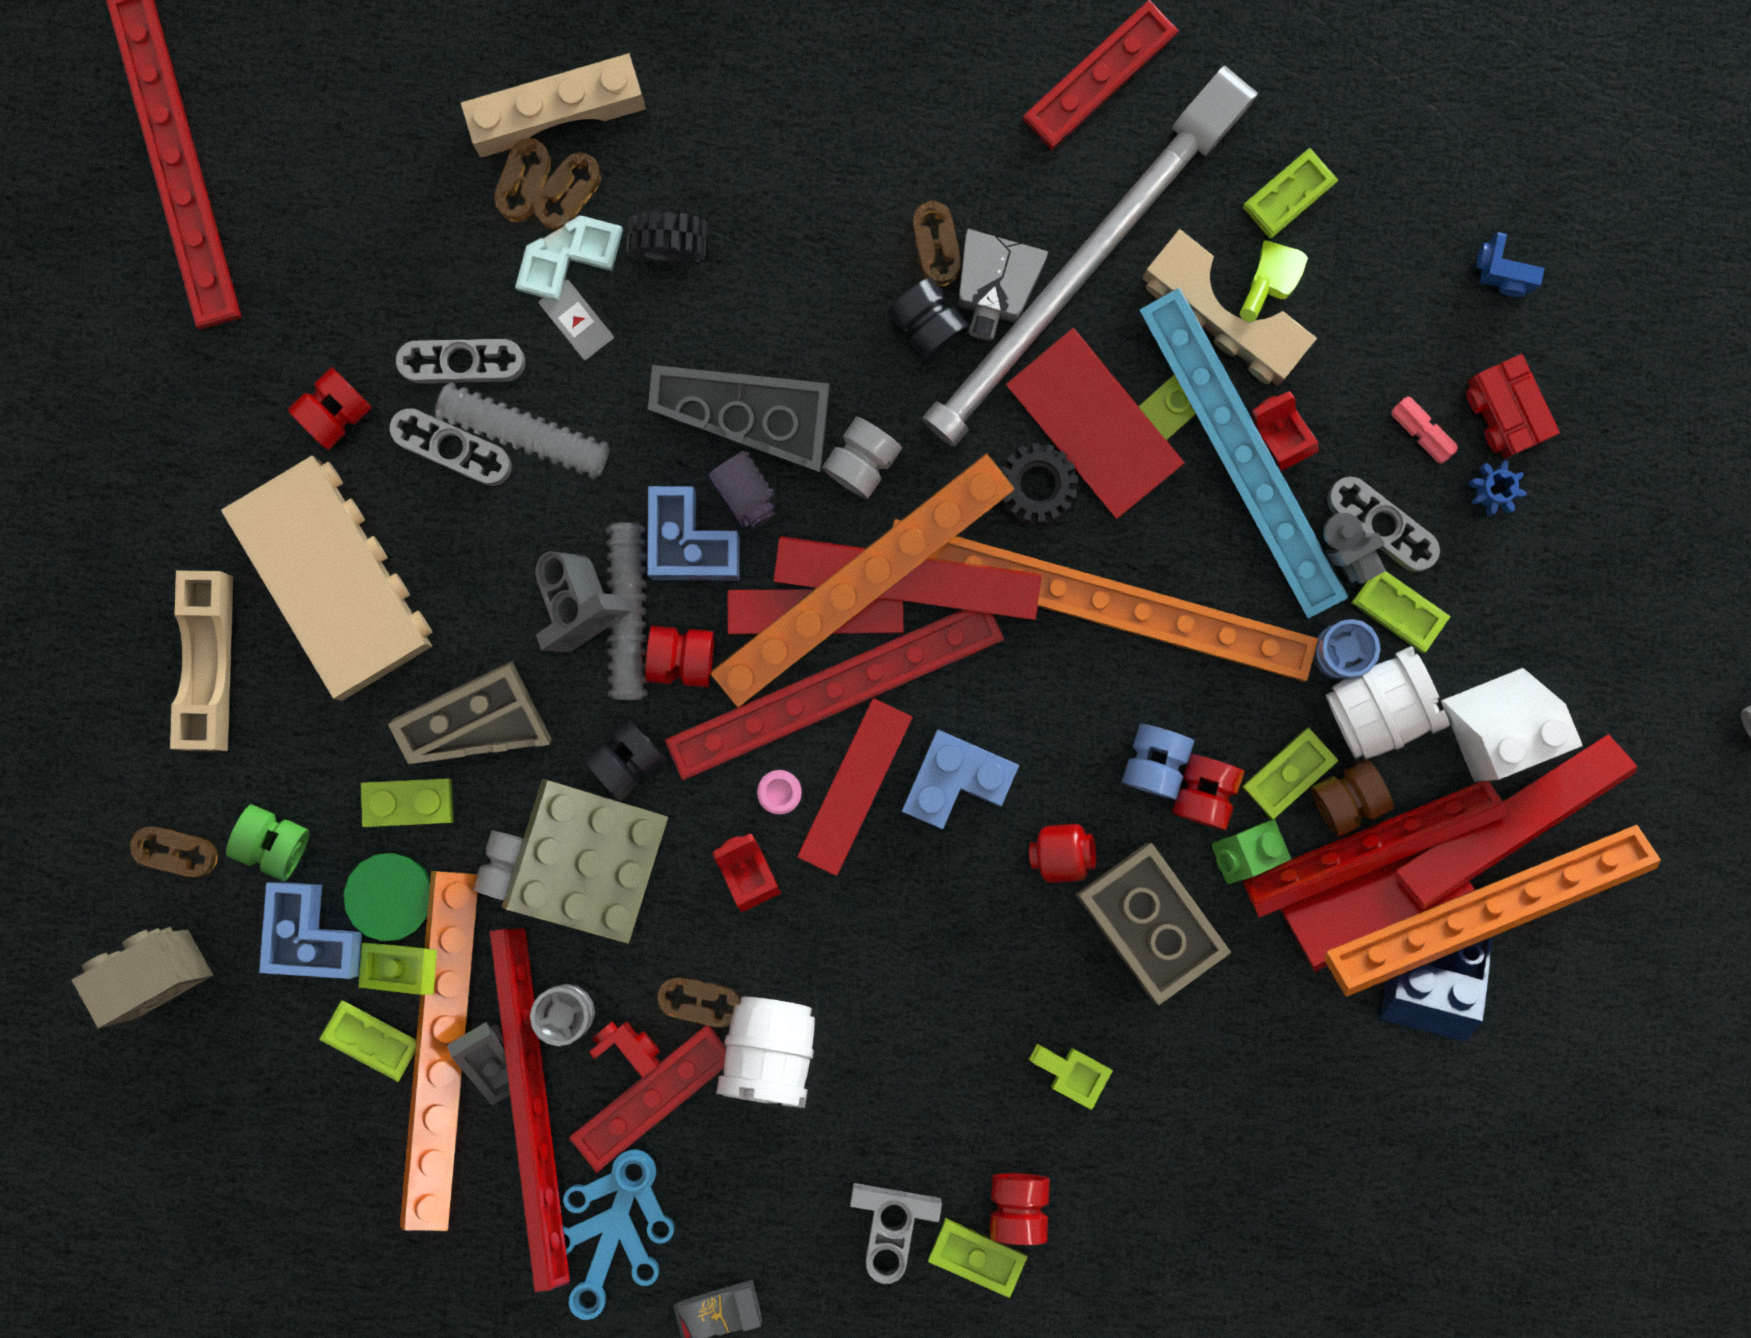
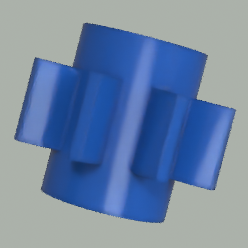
[1468,461,1527,516]

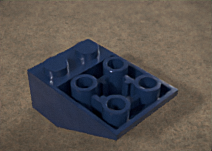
[1380,936,1493,1042]

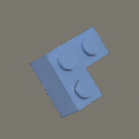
[648,486,740,581]
[901,730,1019,829]
[259,882,363,979]

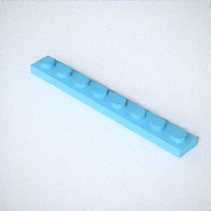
[1140,288,1348,618]

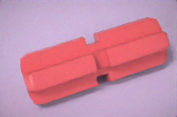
[1391,397,1458,464]

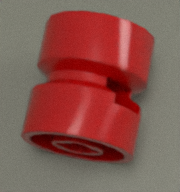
[287,367,372,450]
[646,625,714,688]
[1171,754,1245,830]
[990,1173,1050,1245]

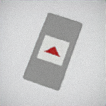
[539,280,614,360]

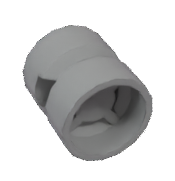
[821,417,902,500]
[473,830,523,901]
[530,984,595,1046]

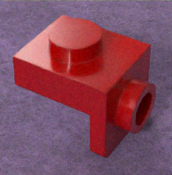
[1252,391,1319,471]
[712,834,781,913]
[588,1022,660,1078]

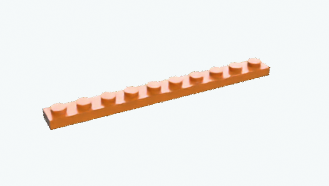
[893,519,1318,682]

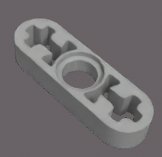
[396,339,525,383]
[390,409,512,486]
[1327,477,1440,572]

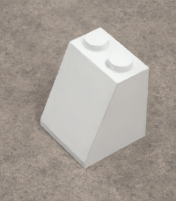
[1441,668,1583,782]

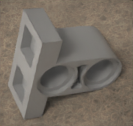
[850,1183,942,1284]

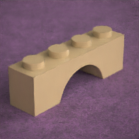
[461,53,646,157]
[1142,229,1317,386]
[170,571,233,751]

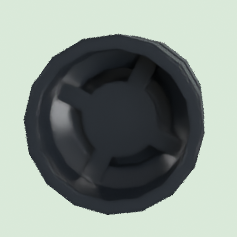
[888,277,969,361]
[583,718,668,801]

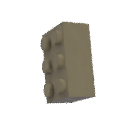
[1075,843,1231,1005]
[72,927,213,1028]

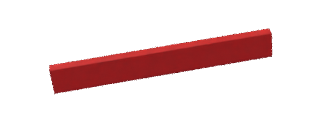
[106,0,242,329]
[665,609,1004,780]
[490,928,570,1292]

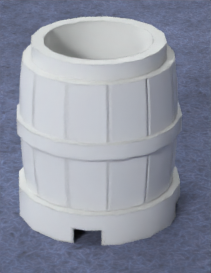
[1326,646,1450,759]
[716,997,815,1108]

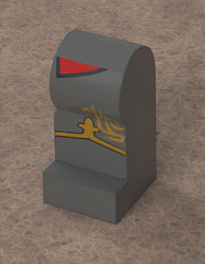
[673,1280,762,1338]

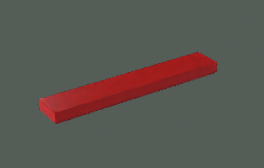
[774,536,1042,620]
[1395,734,1637,910]
[1242,781,1508,917]

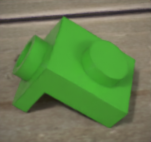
[1212,819,1291,884]

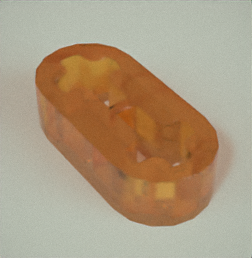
[494,138,551,222]
[533,152,601,230]
[913,201,961,286]
[130,827,218,877]
[658,977,741,1027]

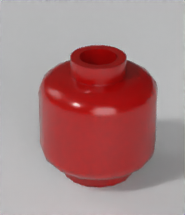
[1029,824,1096,883]

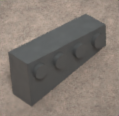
[648,365,830,472]

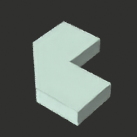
[515,216,623,301]

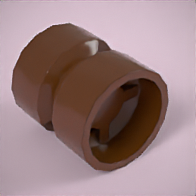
[1311,759,1394,837]

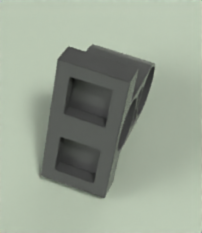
[535,551,632,653]

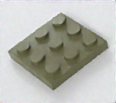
[502,779,668,944]

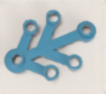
[563,1149,675,1320]

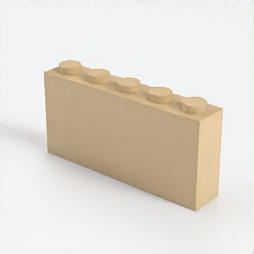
[221,455,432,701]

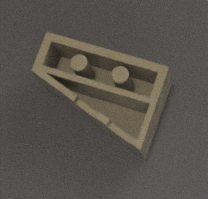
[388,661,552,764]

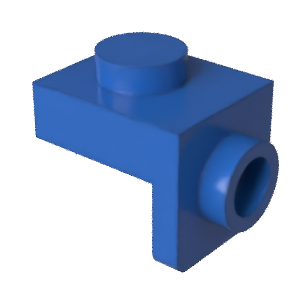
[1476,232,1545,297]

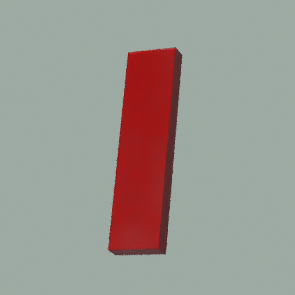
[1023,0,1179,150]
[728,589,903,635]
[797,698,913,876]
[569,1024,726,1173]

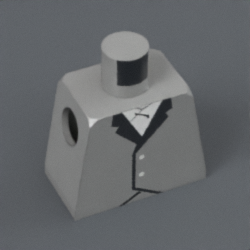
[958,229,1048,341]

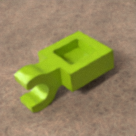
[1029,1044,1113,1110]

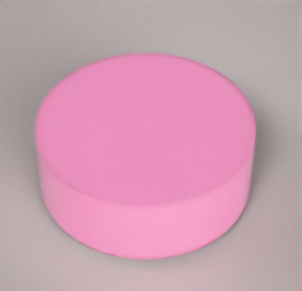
[757,770,802,814]

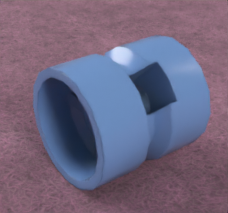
[1313,619,1380,681]
[1121,724,1194,800]

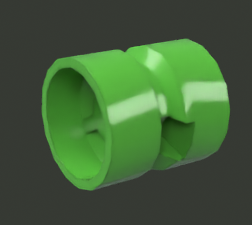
[226,804,310,881]

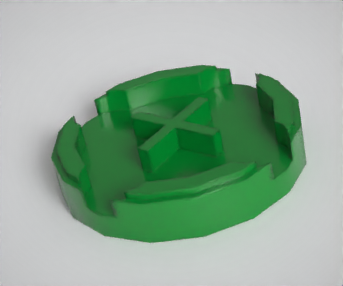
[344,853,430,941]

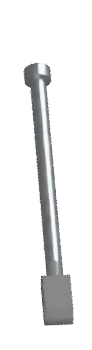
[922,66,1258,447]

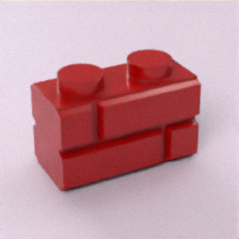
[1466,354,1560,460]

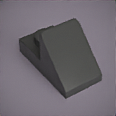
[447,1022,510,1106]

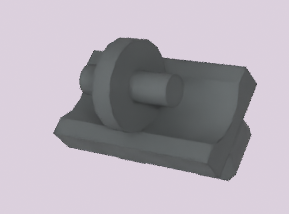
[1323,513,1386,583]

